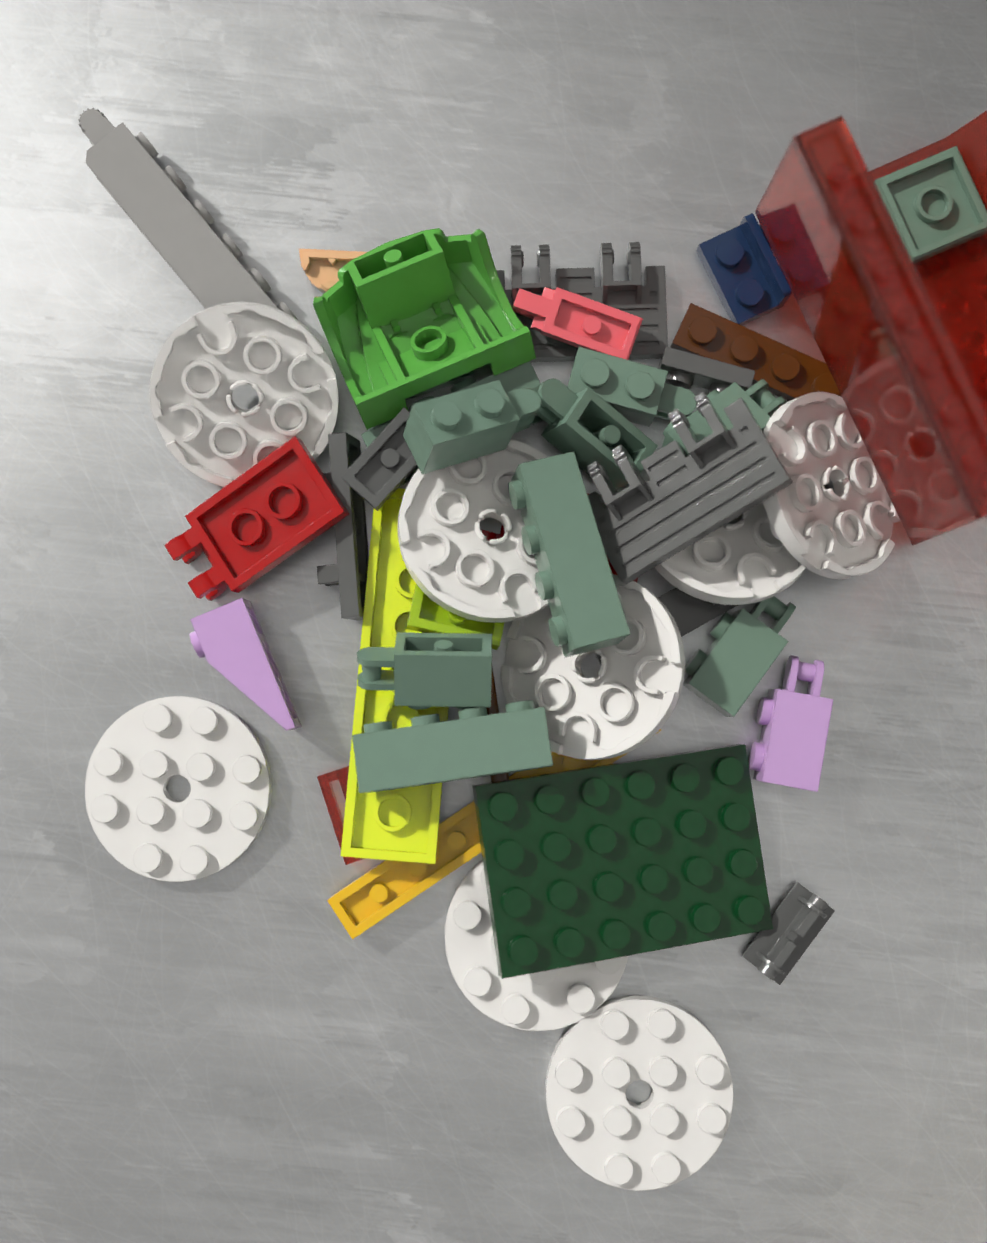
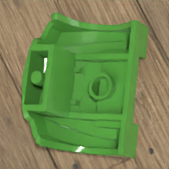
[313,228,536,430]

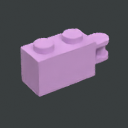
[749,655,833,792]

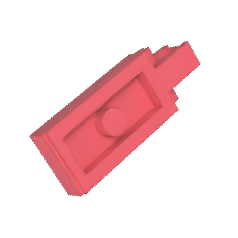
[513,287,643,360]

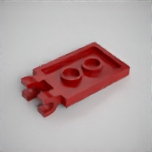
[164,436,349,601]

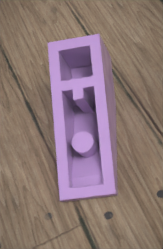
[189,598,302,731]

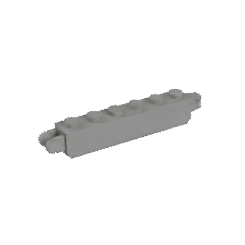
[78,108,298,320]

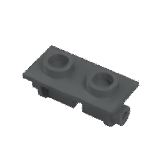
[742,882,835,985]

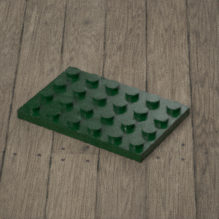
[472,744,773,979]

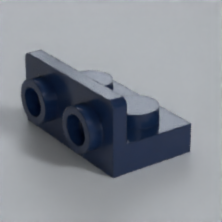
[696,213,793,326]

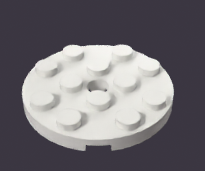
[149,302,339,487]
[763,392,902,579]
[397,439,549,623]
[643,472,806,605]
[501,574,685,760]
[85,696,272,882]
[445,859,628,1031]
[545,995,733,1191]

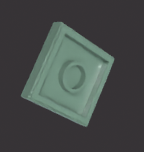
[870,146,987,267]

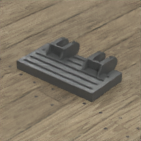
[496,242,668,362]
[587,392,793,584]

